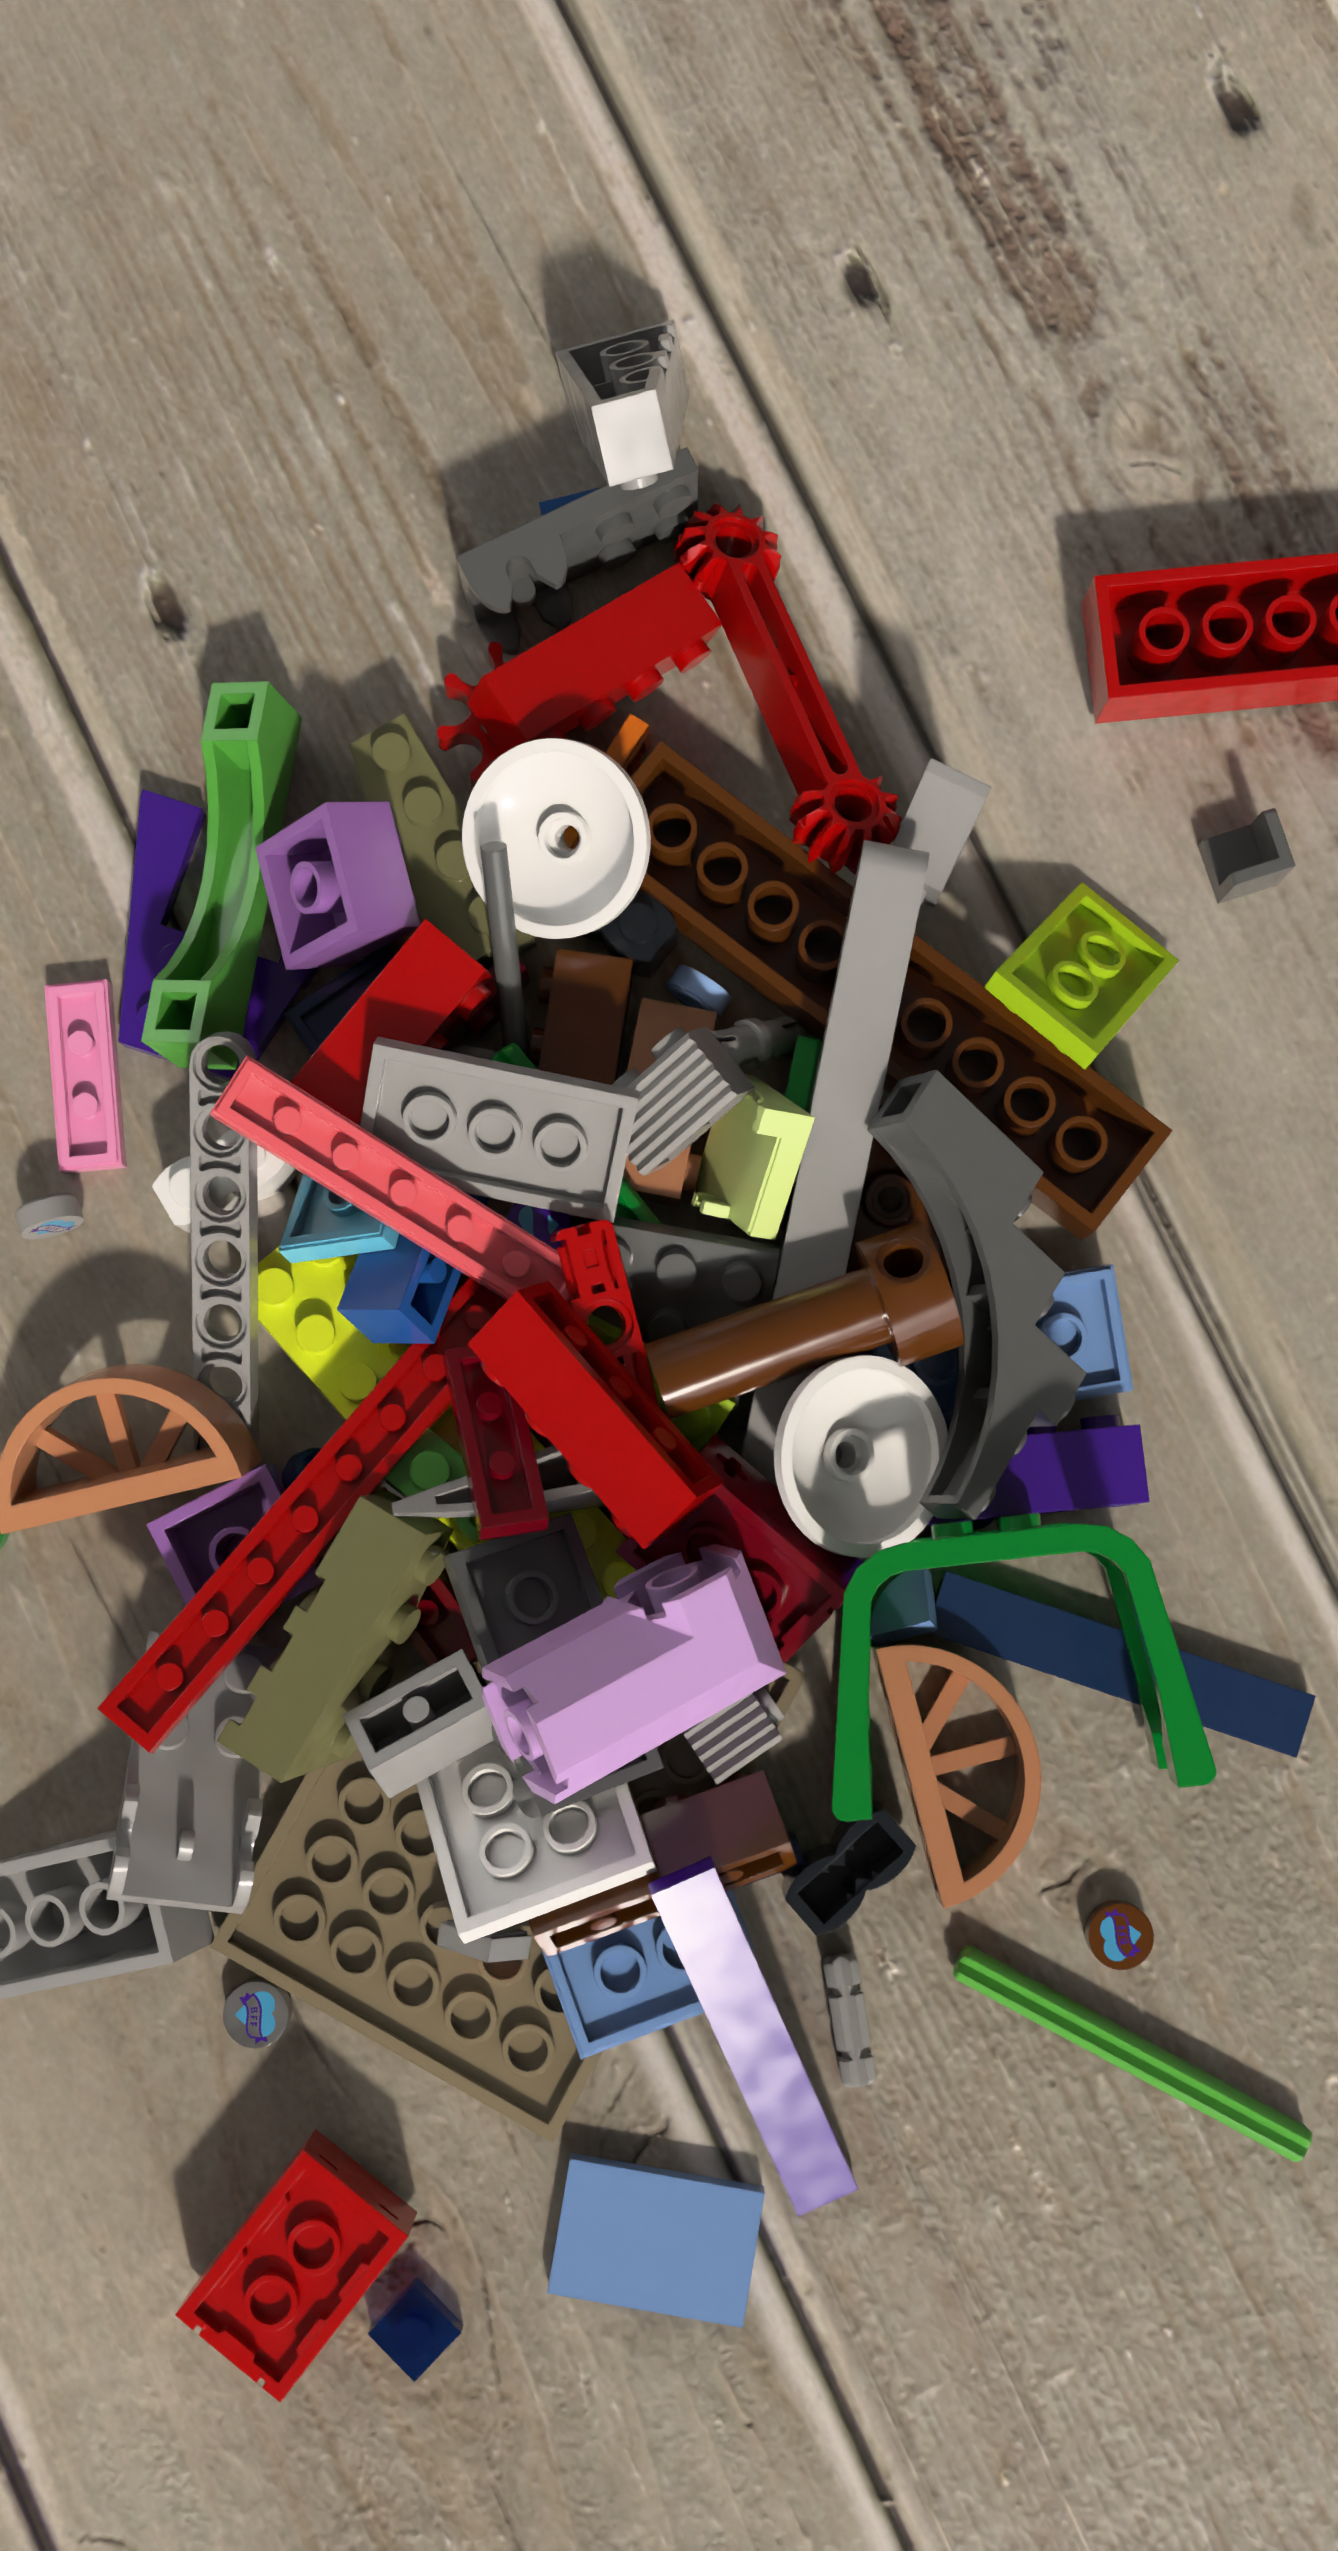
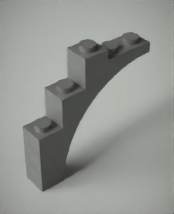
[867,1070,1087,1520]

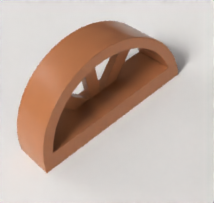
[0,1364,262,1535]
[871,1641,1041,1909]

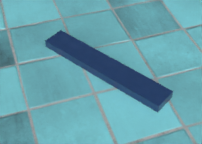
[929,1571,1316,1758]

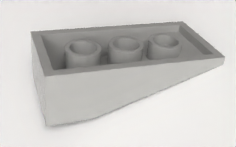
[0,1829,215,1999]

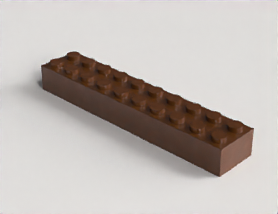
[631,741,1173,1240]

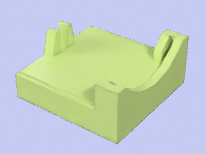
[691,1074,815,1240]

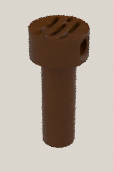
[644,1221,964,1419]

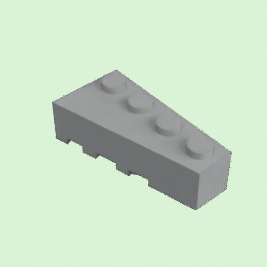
[555,319,690,490]

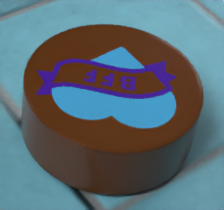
[1085,1900,1154,1970]

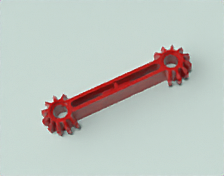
[673,502,902,876]

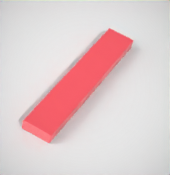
[209,1055,574,1300]

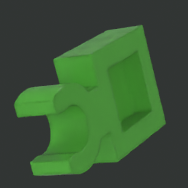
[385,1428,480,1543]

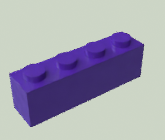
[927,1415,1150,1525]

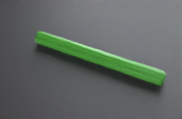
[952,1945,1313,2162]

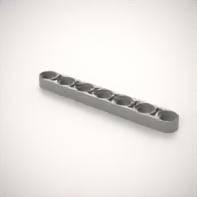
[189,1031,259,1451]

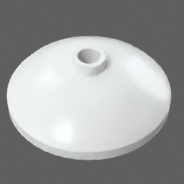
[462,738,651,939]
[774,1355,948,1558]

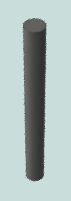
[480,841,529,1059]

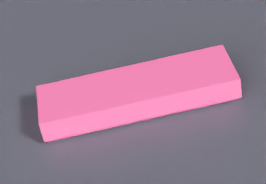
[44,979,127,1174]

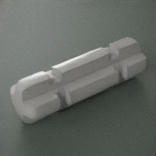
[823,1953,876,2087]

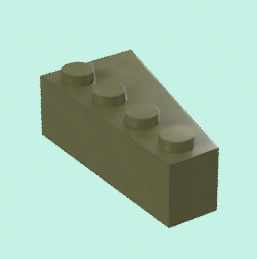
[349,713,536,970]
[217,1491,454,1783]

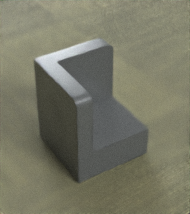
[1198,808,1296,904]

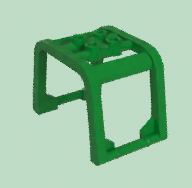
[832,1513,1216,1822]

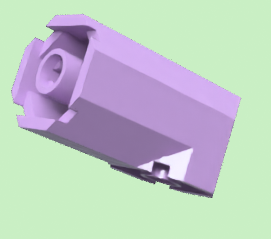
[482,1544,787,1804]

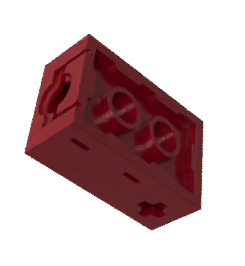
[615,1434,863,1663]

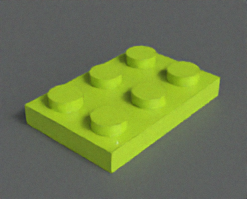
[984,882,1179,1070]

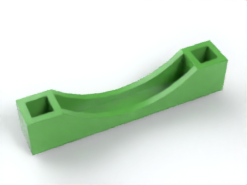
[141,681,302,1070]

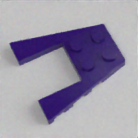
[118,789,319,1081]

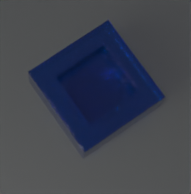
[368,2277,463,2382]

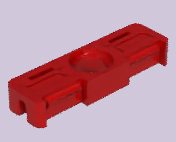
[550,1219,659,1407]

